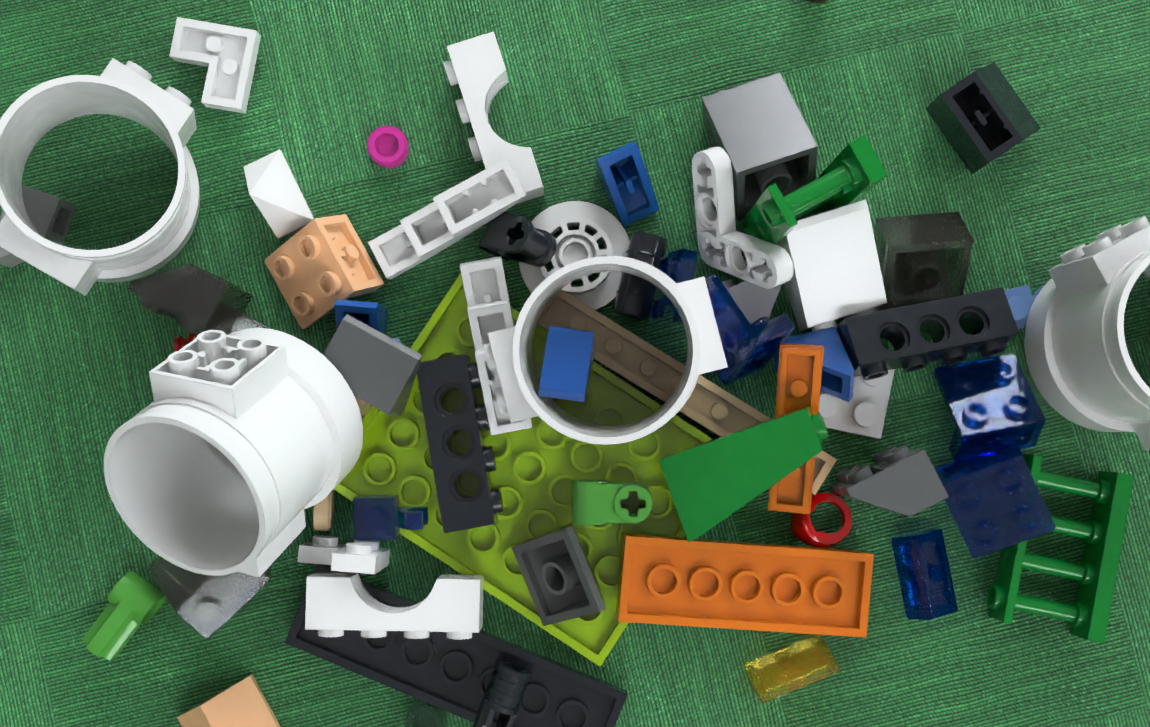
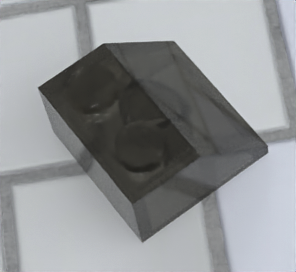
[874,212,974,311]
[148,556,272,639]

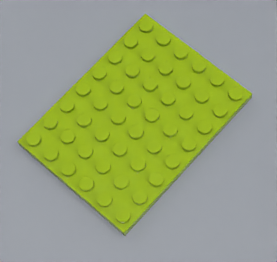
[334,274,712,667]

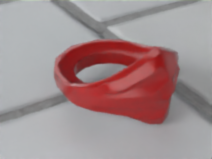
[790,493,853,548]

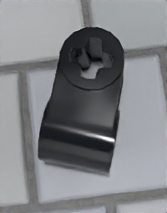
[477,211,557,267]

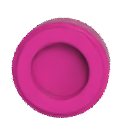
[367,126,409,169]

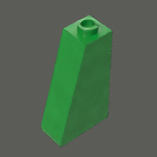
[659,406,829,542]

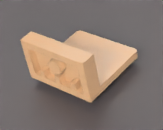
[265,214,385,329]

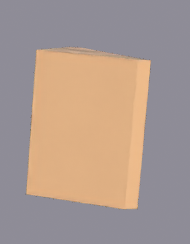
[177,674,281,727]

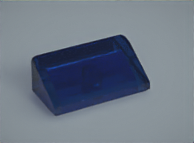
[891,529,958,620]

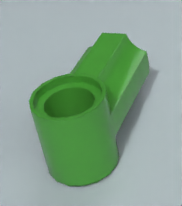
[82,570,167,661]

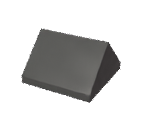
[323,314,423,416]
[512,522,605,626]

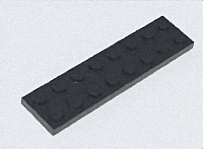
[285,564,628,727]

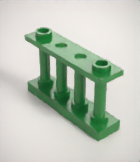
[741,135,888,245]
[986,454,1134,643]

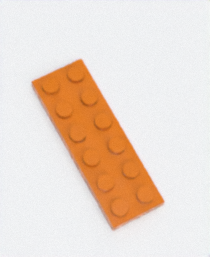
[616,533,874,638]

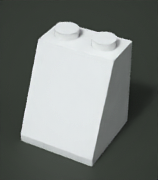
[777,199,887,332]

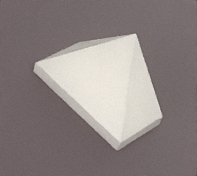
[243,149,314,240]

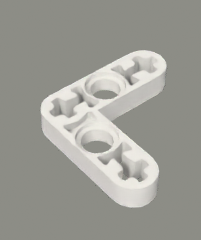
[692,147,794,289]

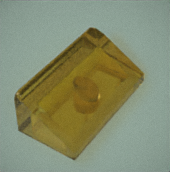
[745,635,840,703]

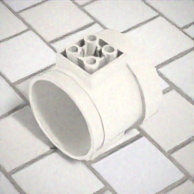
[0,58,200,296]
[1024,216,1150,451]
[483,256,728,445]
[103,328,363,577]

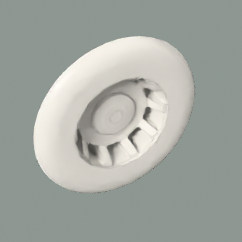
[519,201,630,310]

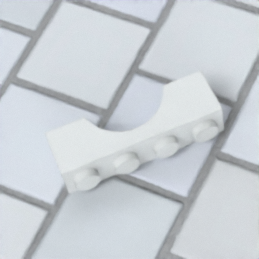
[443,31,545,204]
[305,572,484,640]

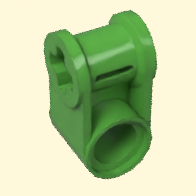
[572,479,653,525]

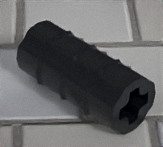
[613,232,668,321]

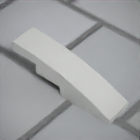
[368,158,527,280]
[460,256,532,435]

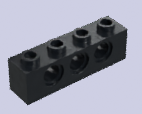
[836,287,1019,380]
[417,354,504,533]

